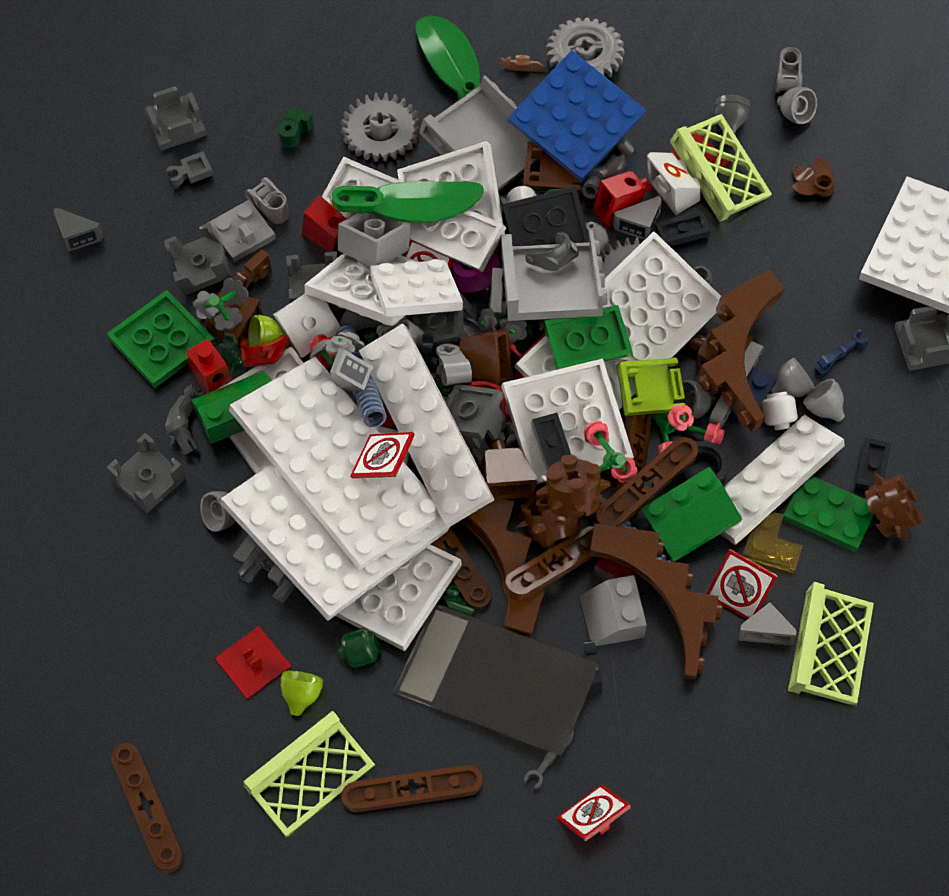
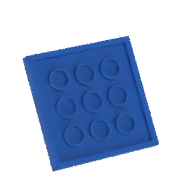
[507,50,646,182]

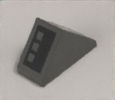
[53,207,104,252]

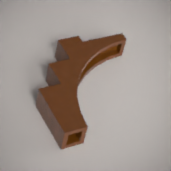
[697,269,785,433]
[459,499,546,643]
[591,523,722,680]

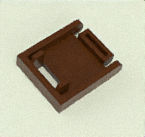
[523,141,583,196]

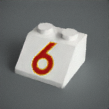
[647,152,702,215]

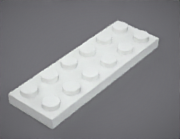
[720,415,845,545]

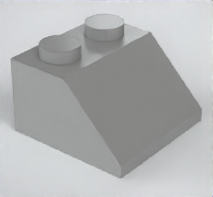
[579,575,647,646]

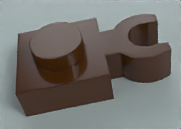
[232,249,271,289]

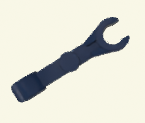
[815,329,869,374]

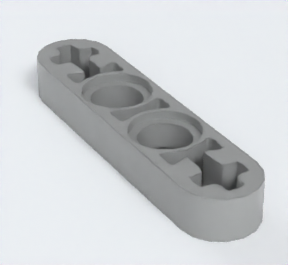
[709,341,764,427]

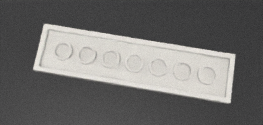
[322,157,506,272]
[359,323,495,527]

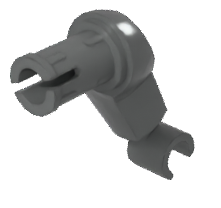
[582,139,634,198]
[165,381,205,456]

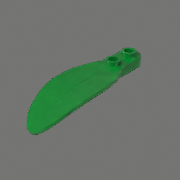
[416,16,480,100]
[332,181,484,223]

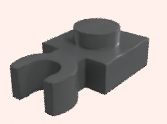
[166,151,213,187]

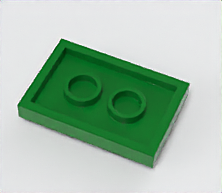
[543,305,633,370]
[782,476,875,552]

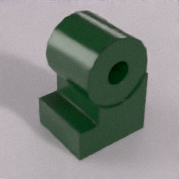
[277,106,314,148]

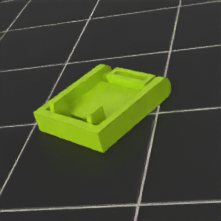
[616,358,685,416]

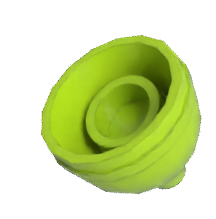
[248,315,285,346]
[281,671,323,716]

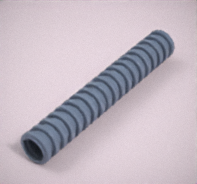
[335,325,386,428]

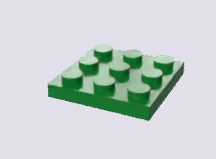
[107,290,215,388]

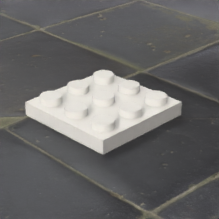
[370,259,463,317]

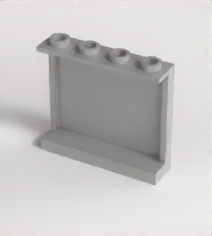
[419,76,541,191]
[501,230,608,321]

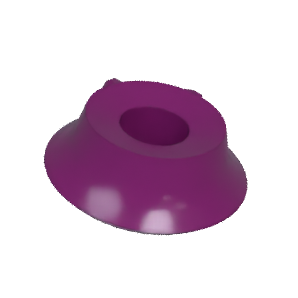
[450,253,499,292]

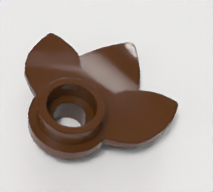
[792,157,836,197]

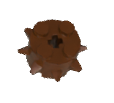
[536,455,611,518]
[865,473,923,541]
[516,493,584,547]

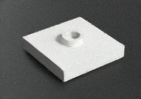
[273,293,341,358]

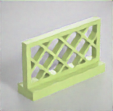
[670,114,772,222]
[788,582,874,706]
[244,711,375,837]

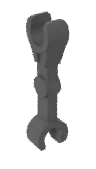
[524,727,574,791]

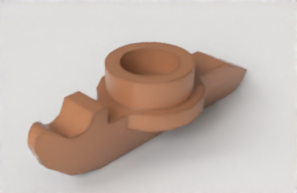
[499,55,545,72]

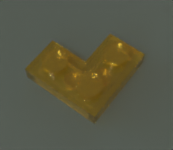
[743,511,803,573]

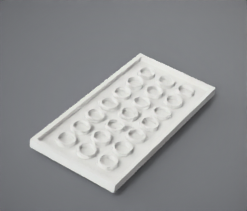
[515,232,721,410]
[229,357,442,570]

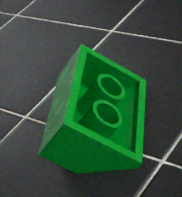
[192,371,272,444]
[641,467,743,562]

